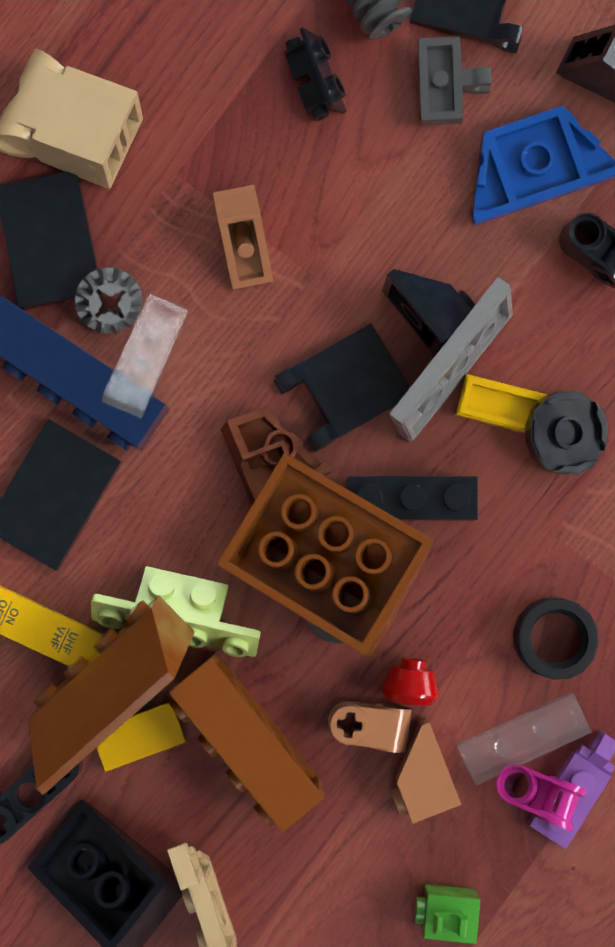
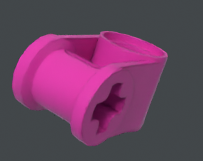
[496,764,587,832]

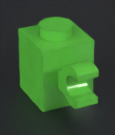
[414,884,480,944]

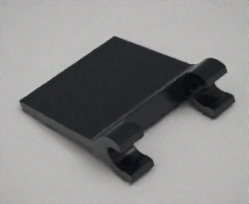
[410,0,523,53]
[273,324,409,452]

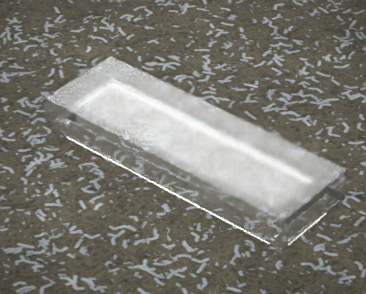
[102,294,188,418]
[456,692,592,786]

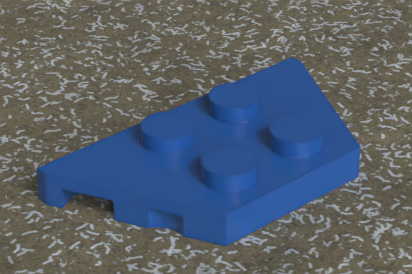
[471,105,615,227]

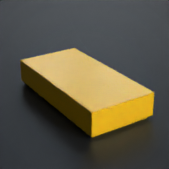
[455,374,548,434]
[97,700,187,772]

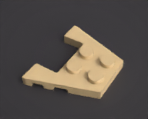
[167,843,237,947]

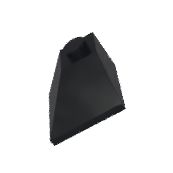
[382,269,475,355]

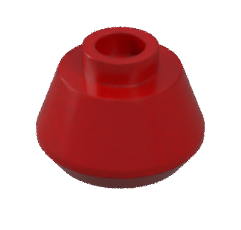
[381,657,439,706]

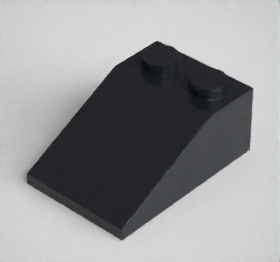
[28,800,182,947]

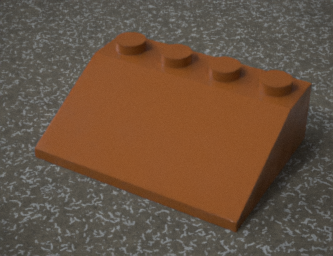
[217,453,435,657]
[28,595,195,795]

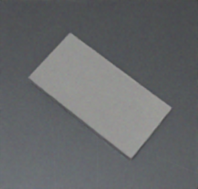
[389,277,513,442]

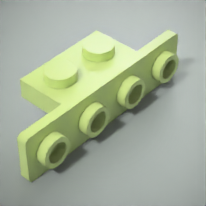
[91,566,261,657]

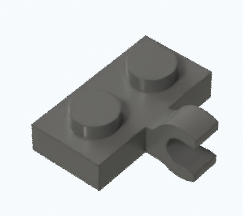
[418,36,492,126]

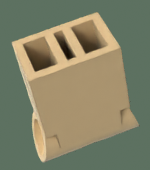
[0,49,143,190]

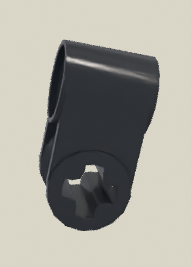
[559,213,615,288]

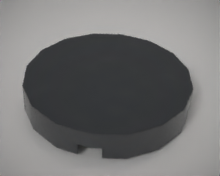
[525,391,608,474]

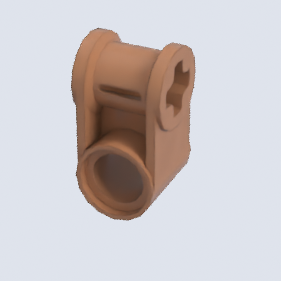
[327,700,412,753]

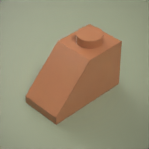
[213,185,273,290]
[391,718,461,824]

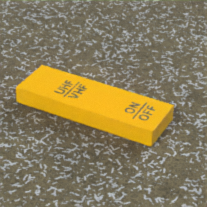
[0,585,104,666]

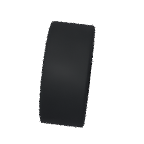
[513,597,599,680]

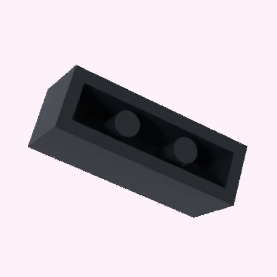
[346,476,478,521]

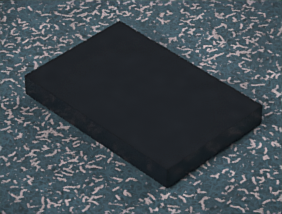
[0,172,103,310]
[0,419,123,571]

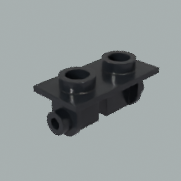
[284,27,347,121]

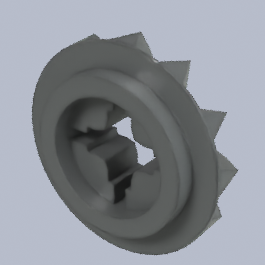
[75,267,143,334]

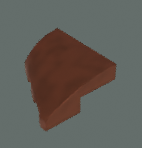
[220,407,332,505]

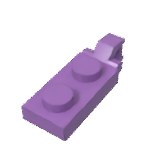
[528,731,615,849]

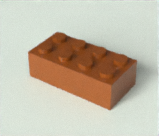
[169,652,325,833]

